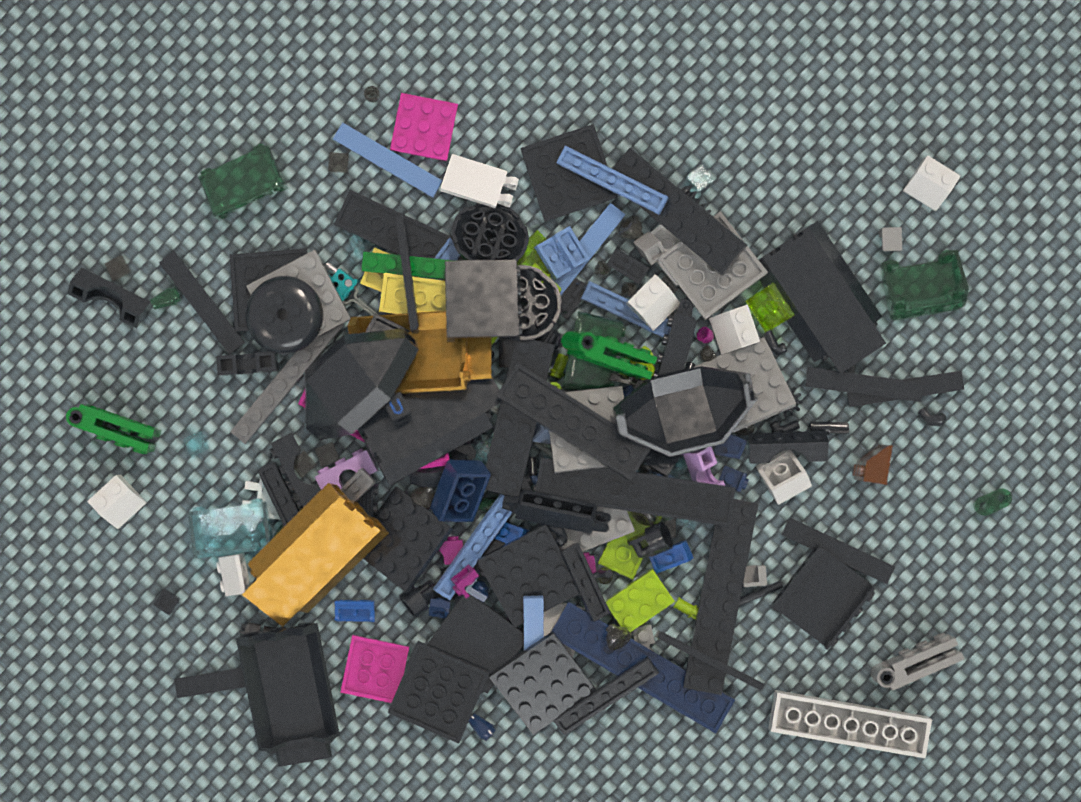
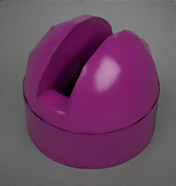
[697,327,714,344]

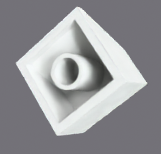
[903,155,960,211]
[626,274,680,331]
[709,305,760,355]
[756,450,812,505]
[87,475,147,529]
[216,552,250,596]

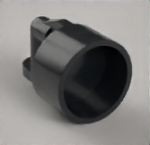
[627,522,674,558]
[398,580,441,618]

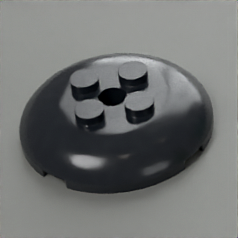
[451,203,529,263]
[505,265,561,341]
[245,276,324,354]

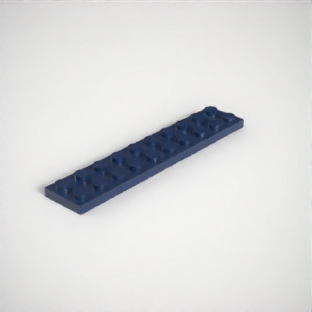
[550,601,735,734]

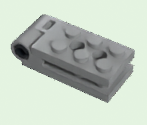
[871,633,965,691]

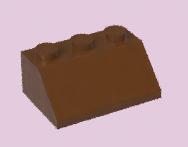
[852,445,893,485]

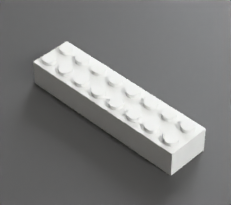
[768,690,932,758]

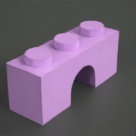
[683,446,725,486]
[315,449,379,490]

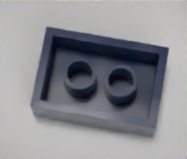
[430,460,491,522]

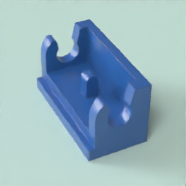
[335,600,375,622]

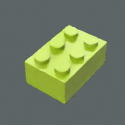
[605,568,675,635]

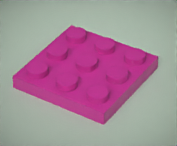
[390,93,458,161]
[340,635,410,703]

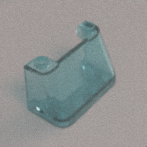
[188,498,274,559]

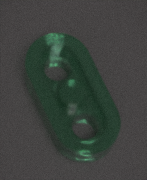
[973,488,1012,516]

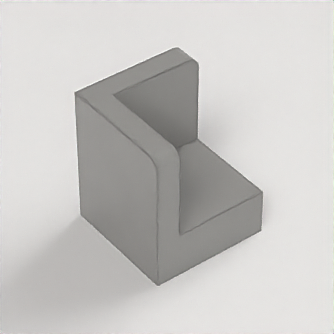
[879,227,902,252]
[634,232,665,265]
[743,565,767,587]

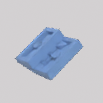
[534,226,590,281]

